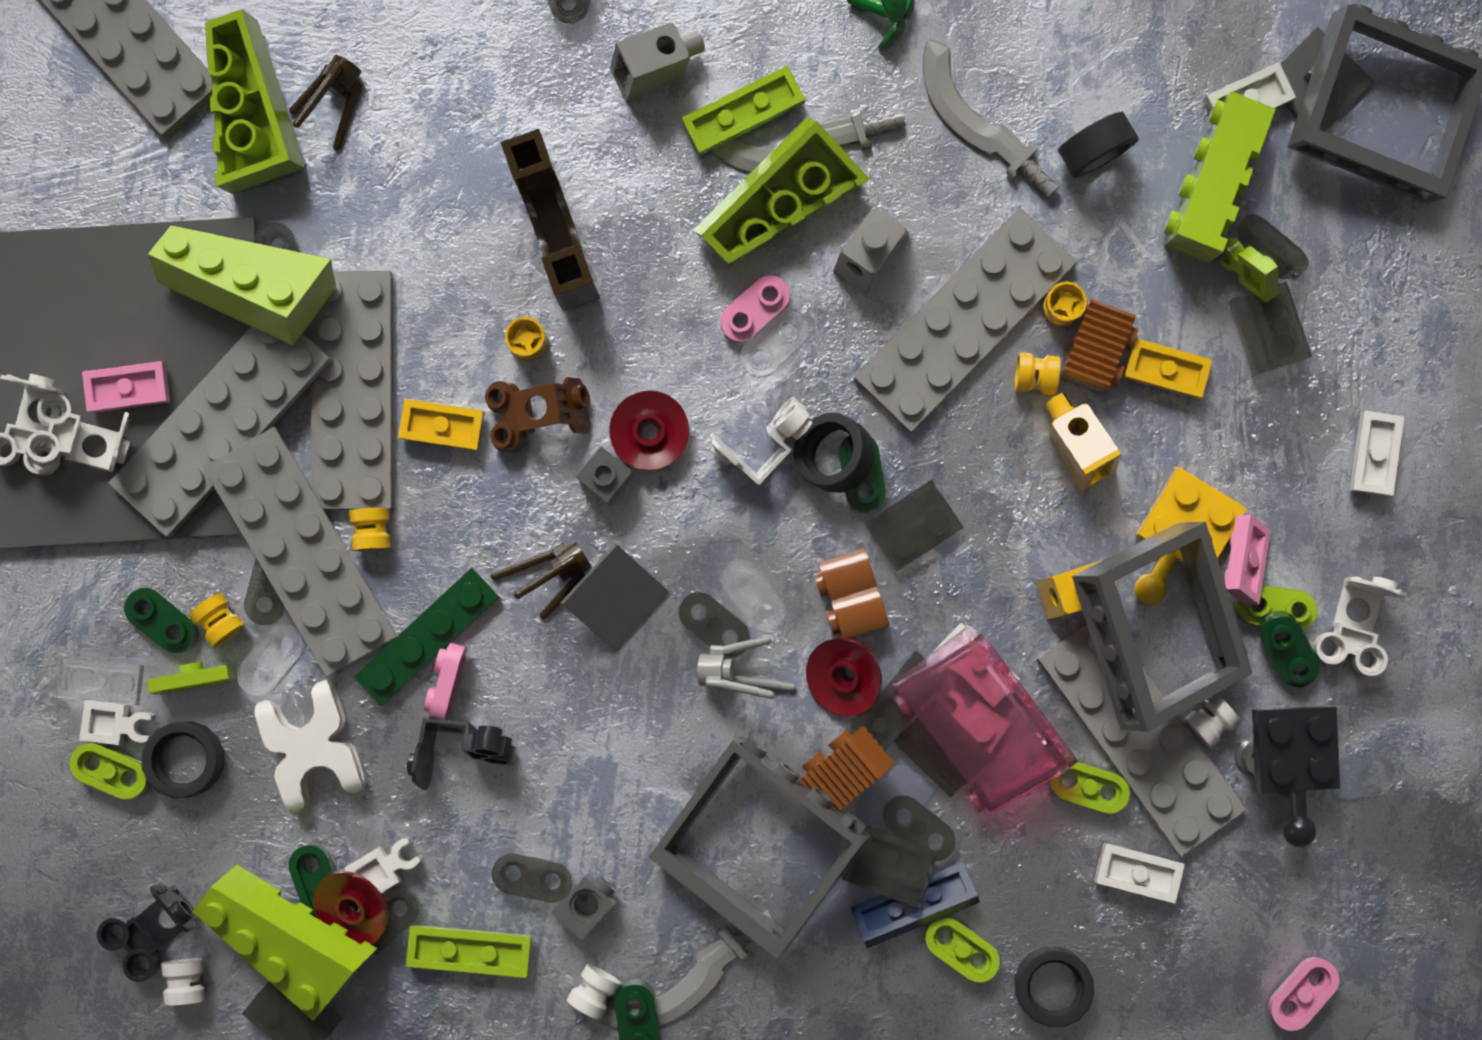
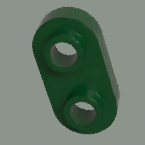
[839,435,886,513]
[124,588,199,653]
[1259,611,1320,687]
[288,844,336,919]
[615,979,661,1040]

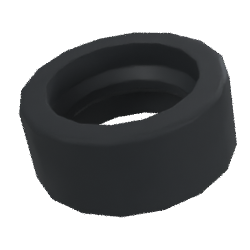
[1058,111,1139,178]
[793,413,875,493]
[142,721,224,798]
[1014,946,1094,1027]

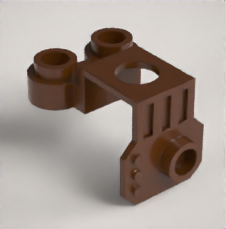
[485,377,590,453]

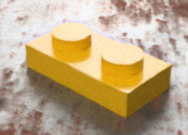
[1122,338,1213,400]
[398,398,485,451]

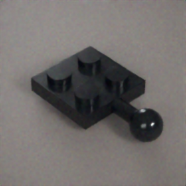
[1252,706,1340,847]

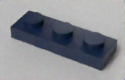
[851,862,980,949]

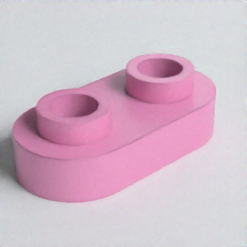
[721,275,790,344]
[424,643,467,720]
[1268,957,1339,1031]

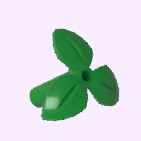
[847,0,915,49]

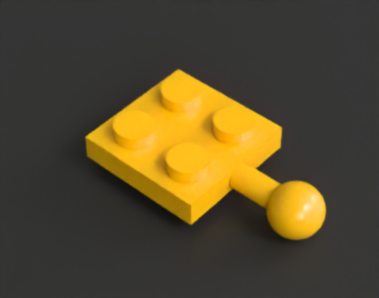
[1134,466,1247,606]

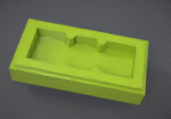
[147,662,238,695]

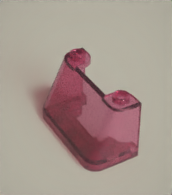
[891,626,1078,814]

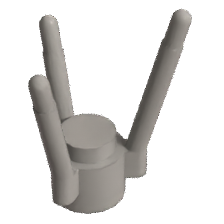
[697,636,796,699]

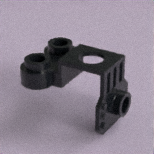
[407,718,515,790]
[97,883,198,982]

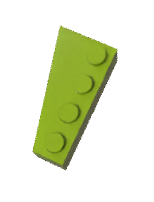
[205,9,305,194]
[1163,91,1276,263]
[693,118,870,264]
[148,225,337,346]
[192,865,377,1021]

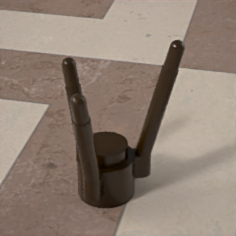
[289,55,363,150]
[490,541,592,619]

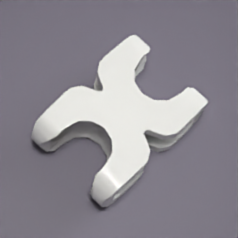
[254,679,367,815]

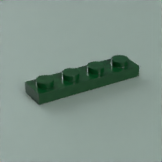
[354,567,500,706]

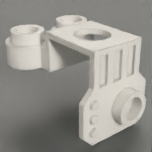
[0,374,66,475]
[26,393,130,472]
[710,397,812,485]
[1313,576,1407,676]

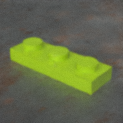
[681,65,806,156]
[406,924,532,978]

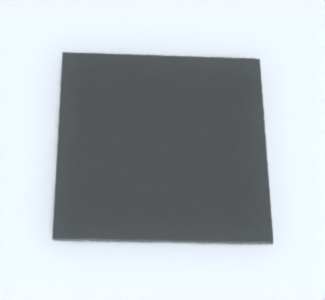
[0,217,256,549]

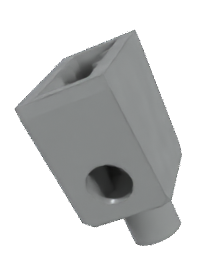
[610,23,705,103]
[833,206,909,294]

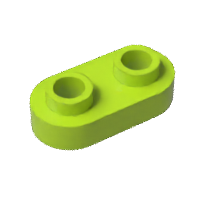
[1234,585,1318,630]
[69,742,149,799]
[1049,760,1130,814]
[925,916,1000,982]

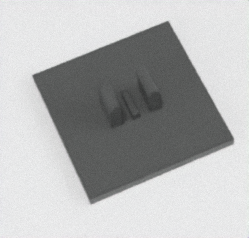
[1281,26,1374,132]
[561,543,669,650]

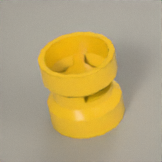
[1042,281,1087,327]
[505,317,548,362]
[1014,352,1060,396]
[349,508,392,551]
[188,592,245,648]

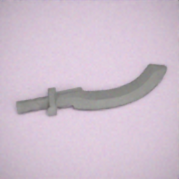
[923,39,1059,198]
[711,109,906,173]
[596,910,777,1028]

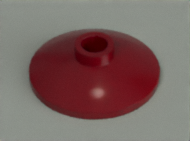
[609,390,689,470]
[806,637,882,716]
[313,871,388,944]

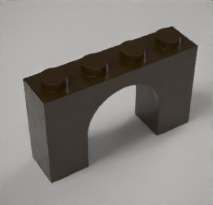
[500,129,600,311]

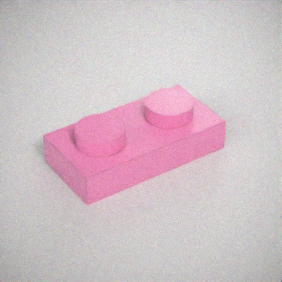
[82,361,170,413]
[1224,514,1271,606]

